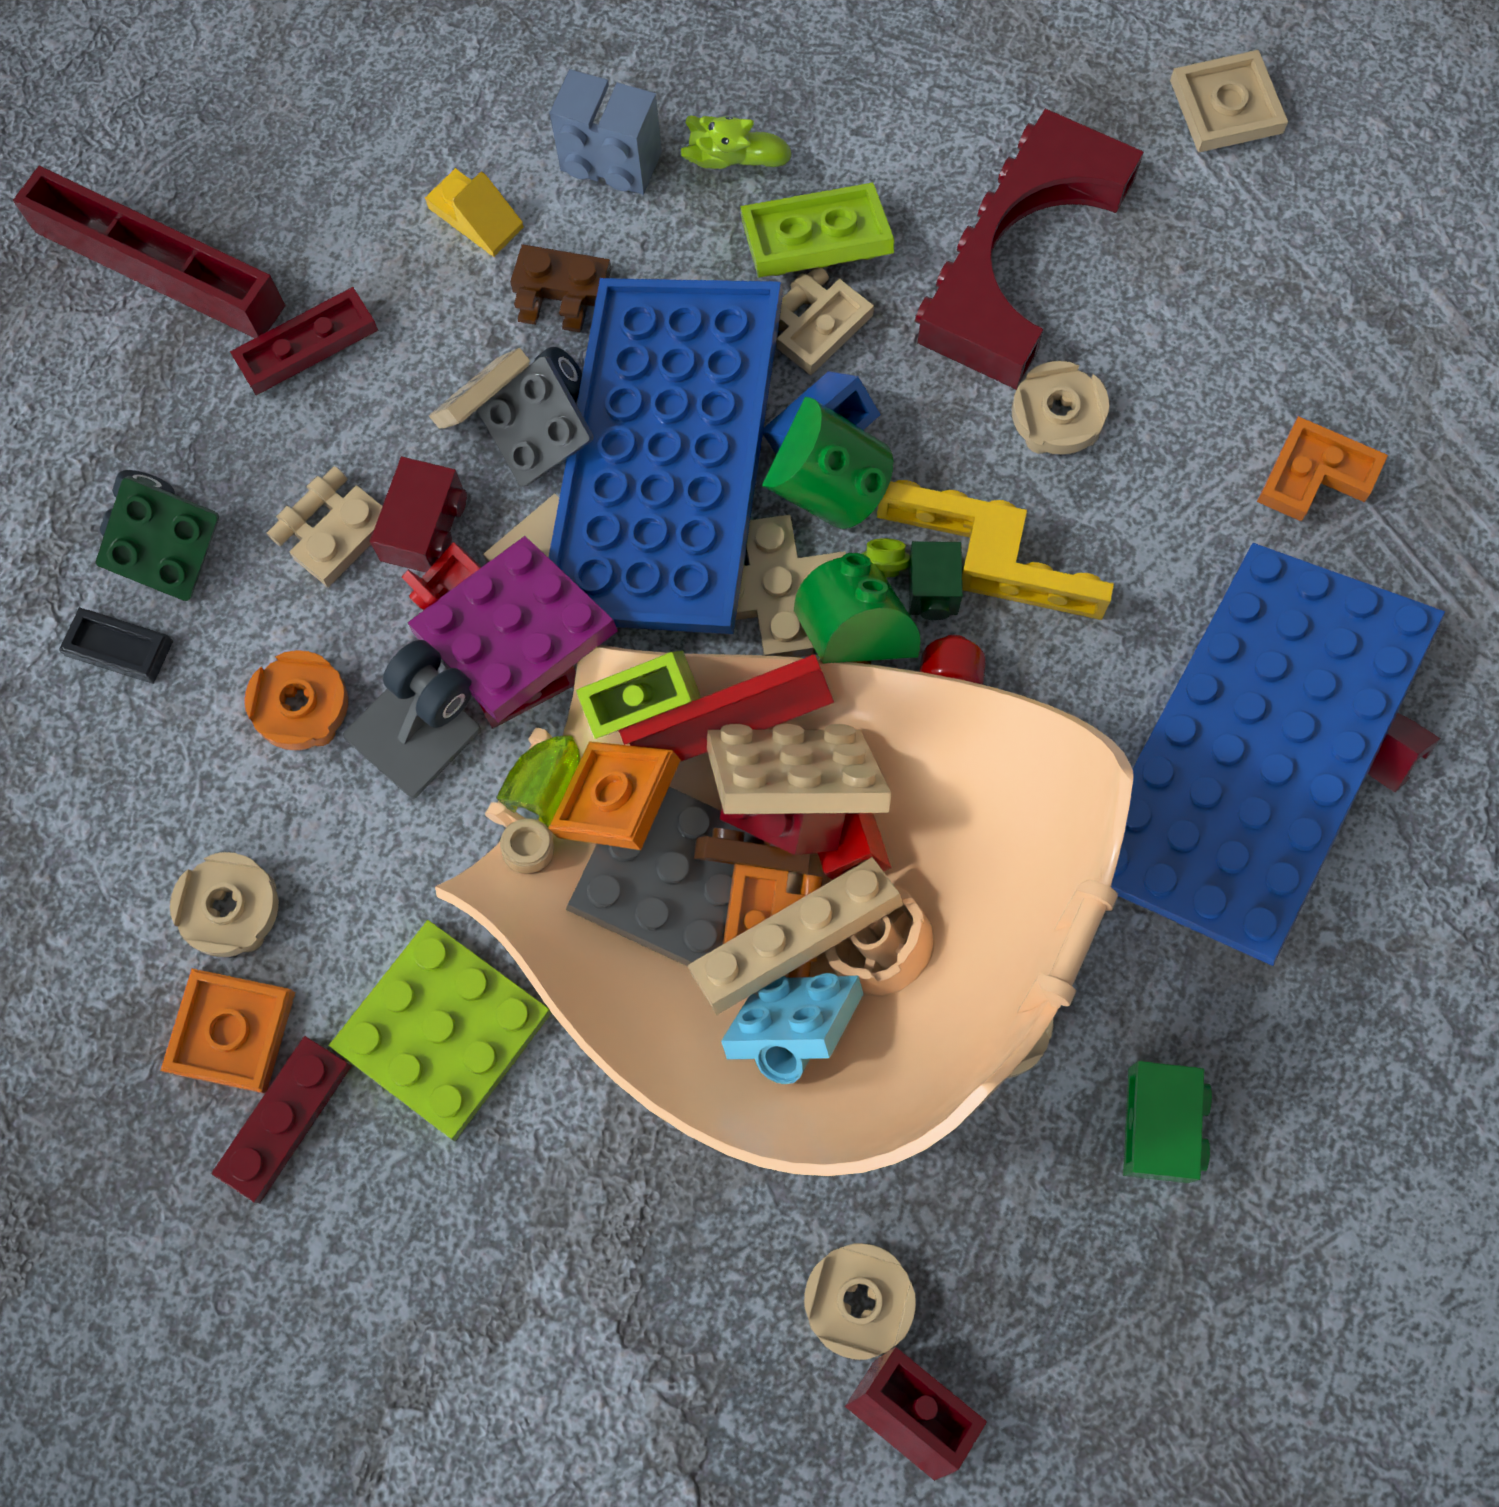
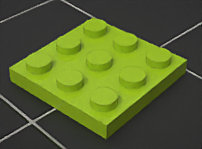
[328,920,552,1141]

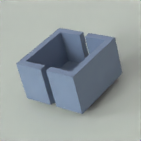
[549,69,662,195]

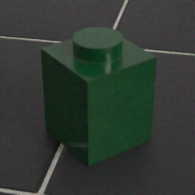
[909,541,963,620]

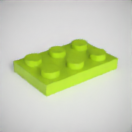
[740,182,894,278]

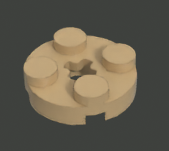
[1012,361,1109,455]
[170,852,279,957]
[804,1243,916,1360]

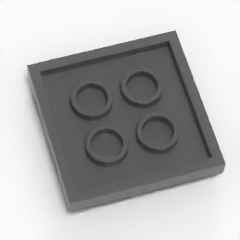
[566,787,764,967]

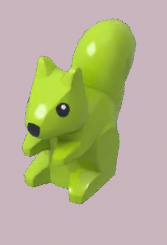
[681,115,792,169]

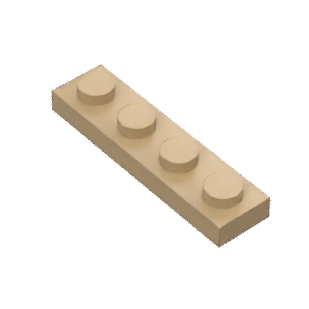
[688,857,903,1015]

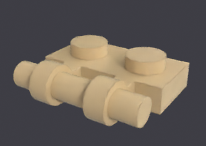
[777,267,874,375]
[267,466,382,588]

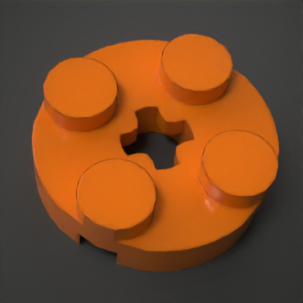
[244,650,348,750]

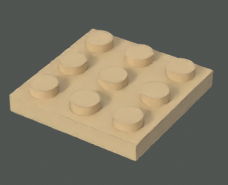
[707,724,891,814]

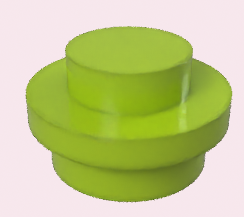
[862,538,910,578]

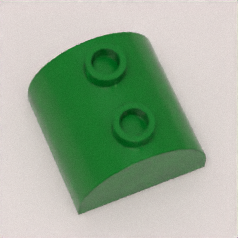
[762,397,894,529]
[794,553,921,664]

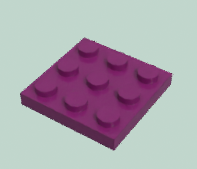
[407,536,617,723]

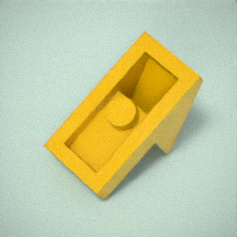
[425,168,524,257]

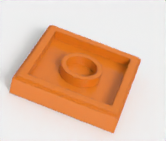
[548,741,681,850]
[160,968,296,1094]

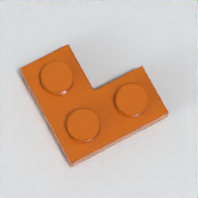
[1257,416,1388,521]

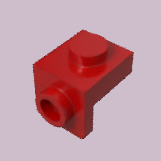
[402,542,481,610]

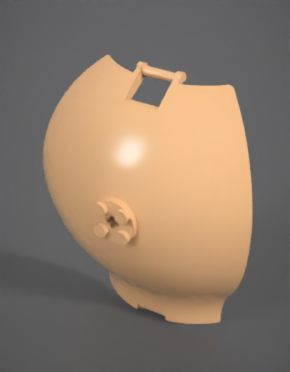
[435,645,1133,1176]

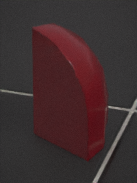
[1368,713,1441,792]

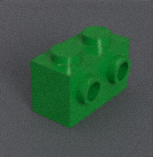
[1123,1061,1212,1183]

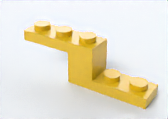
[877,480,1114,620]

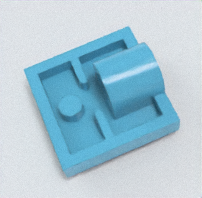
[721,973,864,1084]

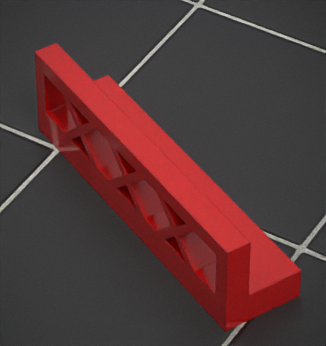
[619,654,834,762]

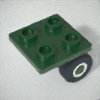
[95,470,219,601]

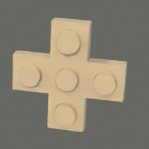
[736,515,846,657]

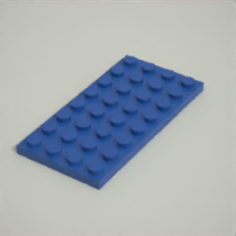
[548,278,783,634]
[1111,543,1445,966]

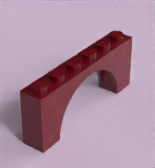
[915,108,1144,390]

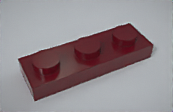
[230,287,379,396]
[211,1036,352,1204]

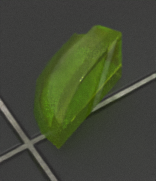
[496,736,580,828]

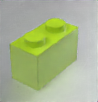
[576,651,701,739]

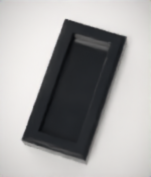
[59,607,173,684]

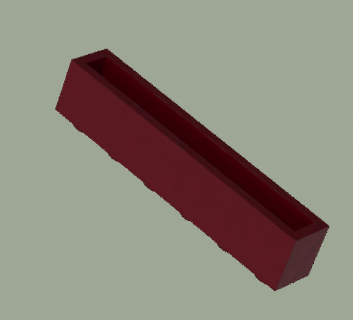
[13,165,286,338]

